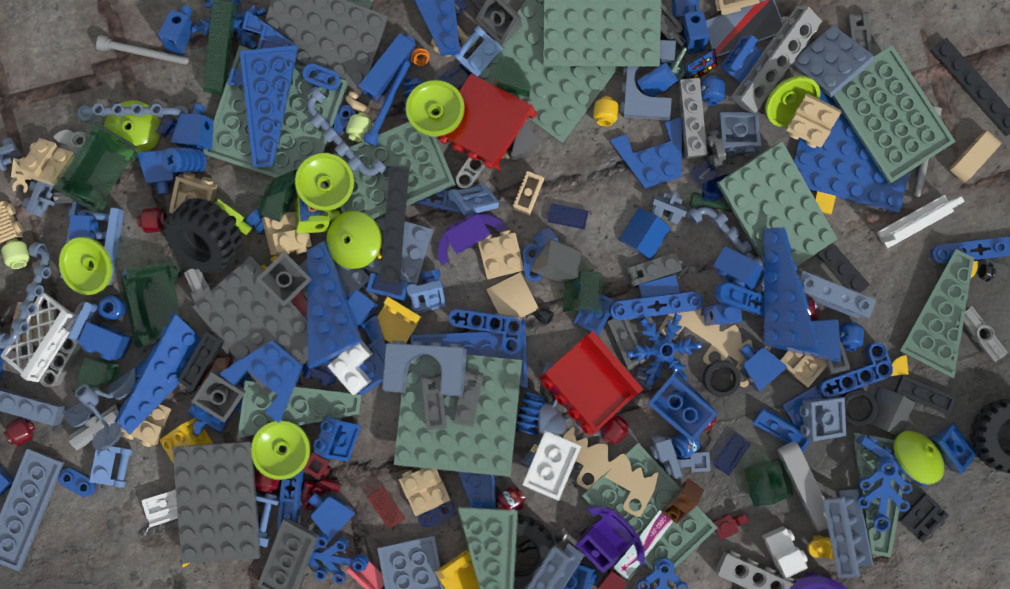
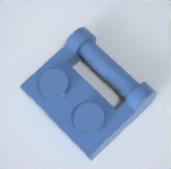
[452,26,503,77]
[448,183,499,216]
[407,280,446,314]
[89,445,133,488]

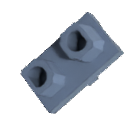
[0,138,22,171]
[22,181,55,217]
[652,190,687,224]

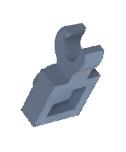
[677,451,711,473]

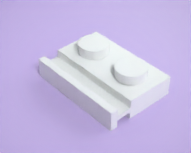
[142,489,178,527]

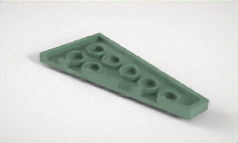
[900,249,974,379]
[237,380,361,439]
[852,432,905,557]
[458,507,517,589]

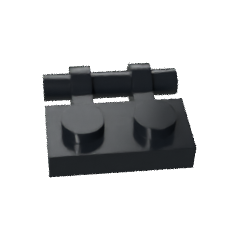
[898,493,949,543]

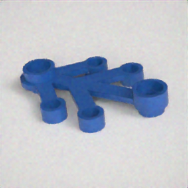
[857,458,912,532]
[309,534,369,584]
[638,558,689,589]

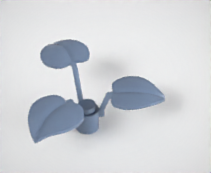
[539,362,601,436]
[63,368,136,451]

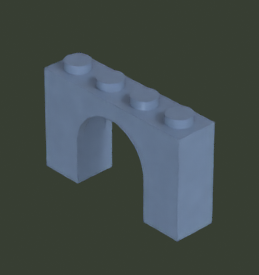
[620,40,676,121]
[382,340,467,397]

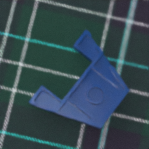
[228,11,299,85]
[610,117,682,189]
[321,316,386,395]
[220,340,304,423]

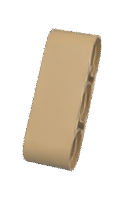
[949,130,1001,183]

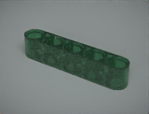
[203,0,236,95]

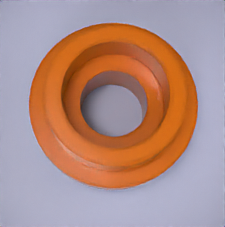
[410,47,430,66]

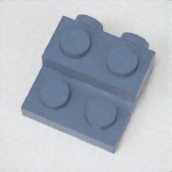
[719,112,761,157]
[800,397,846,441]
[650,434,683,479]

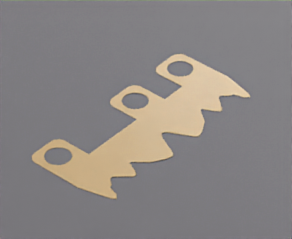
[659,308,767,387]
[562,427,658,517]

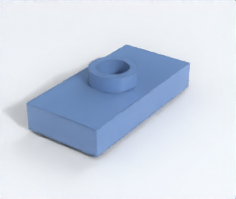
[69,302,98,340]

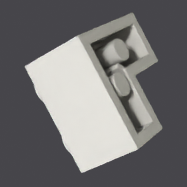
[328,341,373,395]
[762,526,808,578]

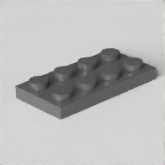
[257,518,320,589]

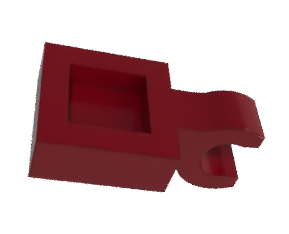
[713,513,749,540]

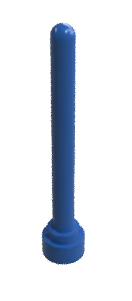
[362,60,410,146]

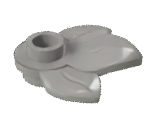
[54,130,90,165]

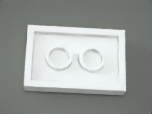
[523,432,581,501]

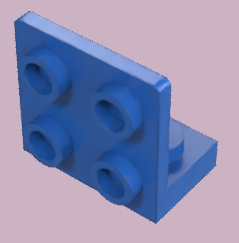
[721,35,763,83]

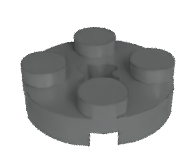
[706,130,726,169]

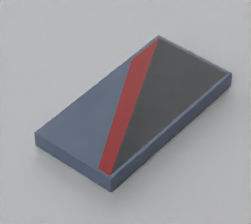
[706,0,784,58]

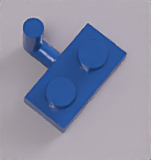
[187,403,231,436]

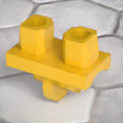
[808,535,834,560]

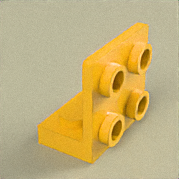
[377,297,422,345]
[160,418,213,465]
[435,550,479,589]

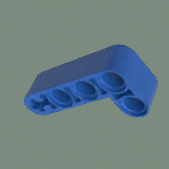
[449,308,526,354]
[817,343,893,397]

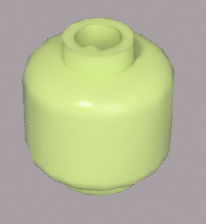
[346,113,373,143]
[1,239,30,269]

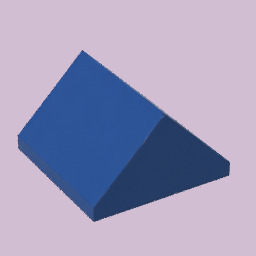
[619,208,671,260]
[930,423,976,474]

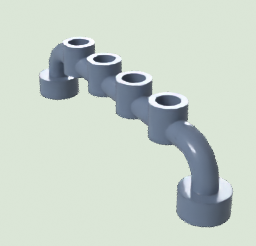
[307,86,388,176]
[78,104,190,122]
[686,207,764,295]
[0,242,51,349]

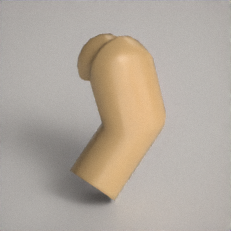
[346,91,370,114]

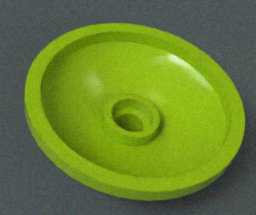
[765,76,820,127]
[406,80,464,137]
[104,100,162,158]
[295,153,354,211]
[326,211,381,269]
[59,237,112,295]
[251,421,310,480]
[894,431,944,484]

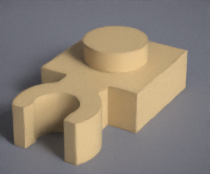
[11,158,31,193]

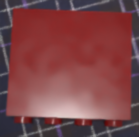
[437,74,537,171]
[539,331,643,437]

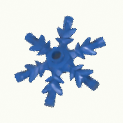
[191,0,267,58]
[626,313,701,386]

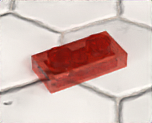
[368,486,405,530]

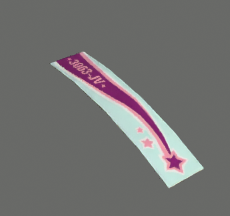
[614,510,673,579]

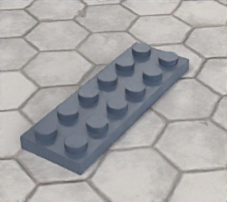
[0,448,65,571]

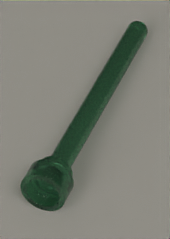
[689,192,734,213]

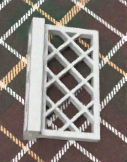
[876,195,965,249]
[0,292,77,382]

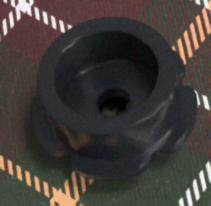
[978,263,996,282]
[537,307,554,326]

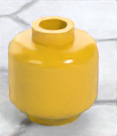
[593,96,619,127]

